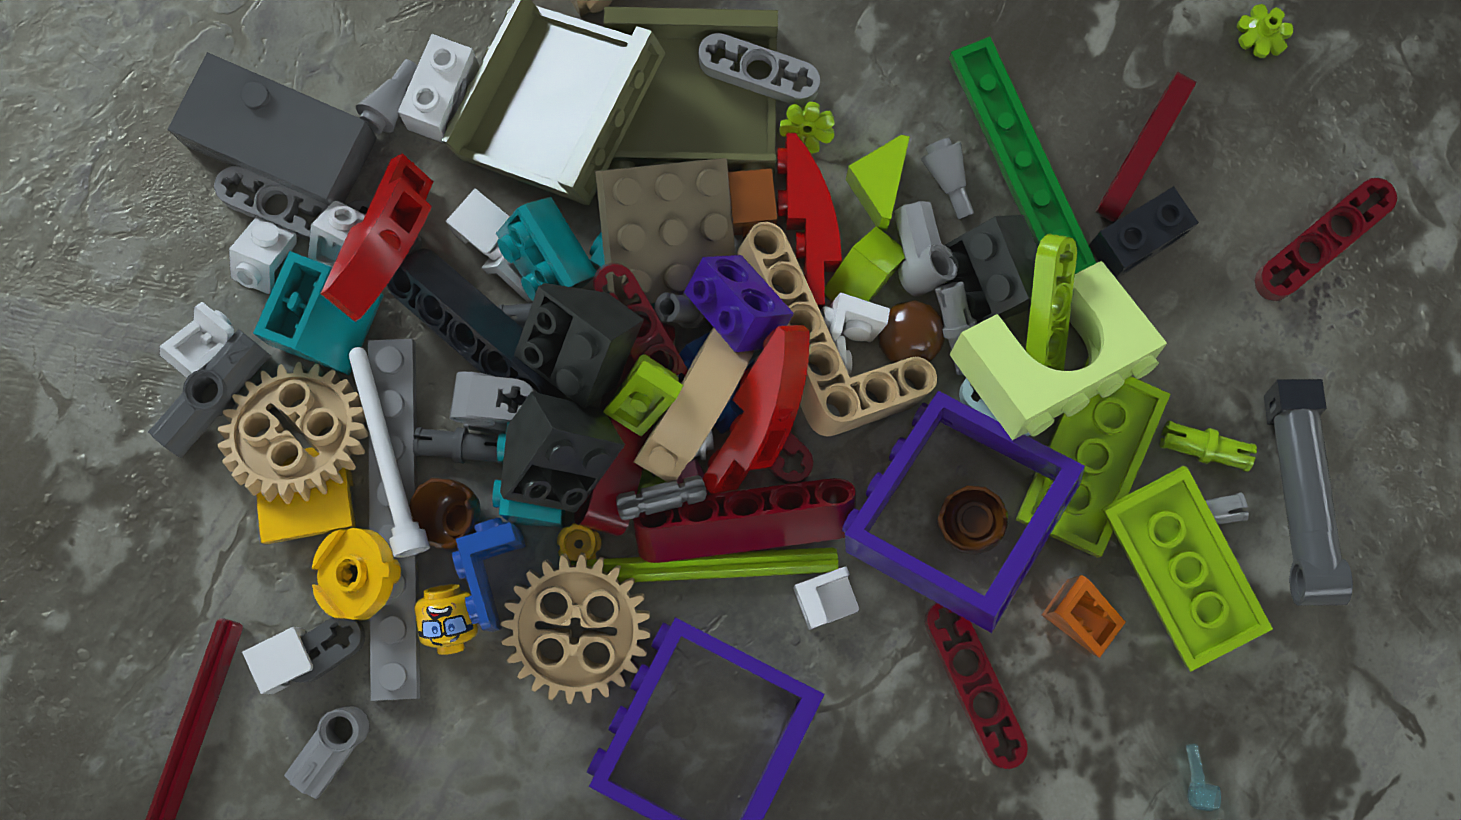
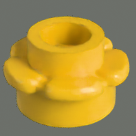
[557,522,601,562]

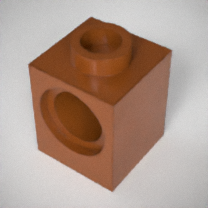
[728,168,777,239]

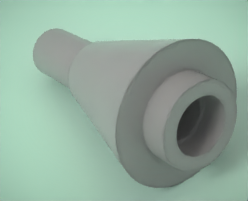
[356,59,417,134]
[921,137,974,220]

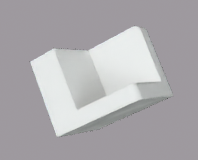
[446,189,510,255]
[793,566,859,630]
[242,627,313,694]

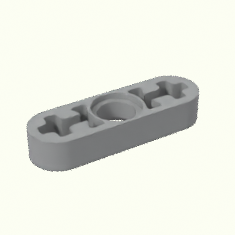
[699,33,820,106]
[214,166,329,241]

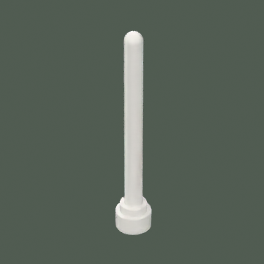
[349,347,430,558]

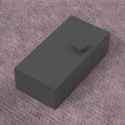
[167,52,377,205]

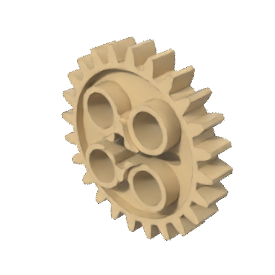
[218,362,369,504]
[501,553,651,704]

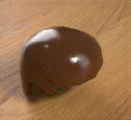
[878,300,945,363]
[409,478,482,550]
[938,486,1008,555]

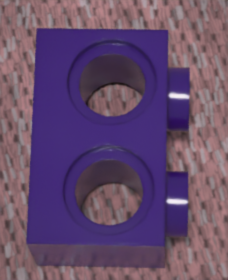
[684,255,794,352]

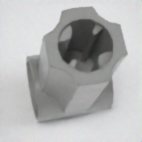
[894,201,958,297]
[284,706,369,799]

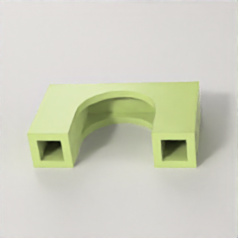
[949,261,1167,441]

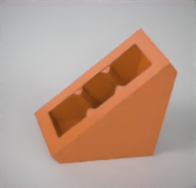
[1042,575,1126,658]

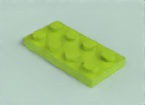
[1016,357,1171,558]
[1102,466,1273,672]

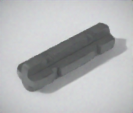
[616,475,707,520]

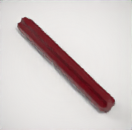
[145,618,243,820]

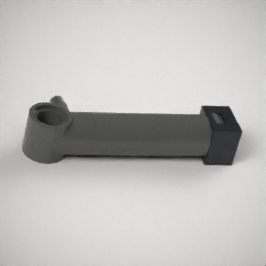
[1264,379,1353,606]

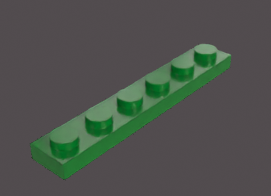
[949,36,1096,274]

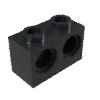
[1088,186,1199,279]

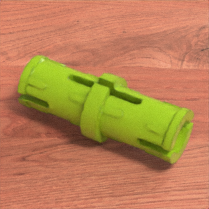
[1159,420,1257,472]

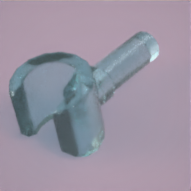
[1186,744,1221,811]

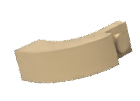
[634,328,754,482]

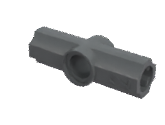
[148,329,271,458]

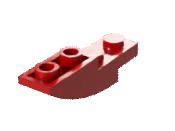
[777,133,842,311]
[320,153,434,321]
[702,325,810,494]

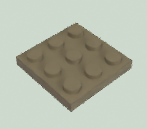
[595,158,735,305]

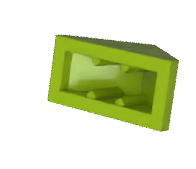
[845,135,910,232]
[825,226,905,302]

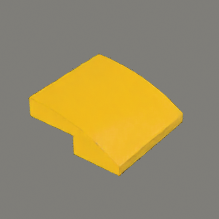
[256,447,356,545]

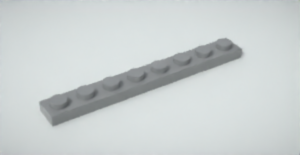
[368,339,420,701]

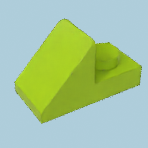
[603,355,684,437]

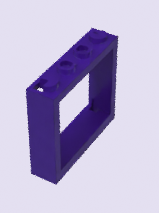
[842,391,1085,633]
[586,617,825,820]

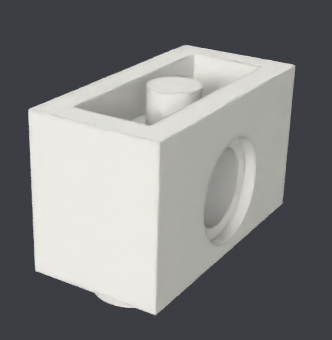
[398,34,479,143]

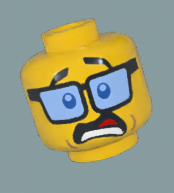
[414,584,478,655]

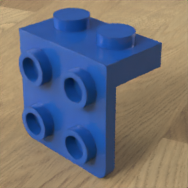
[452,518,526,632]

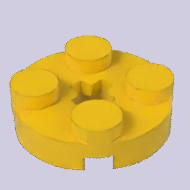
[312,528,401,620]

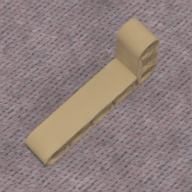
[737,222,937,436]

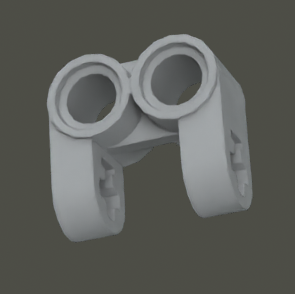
[449,371,537,434]

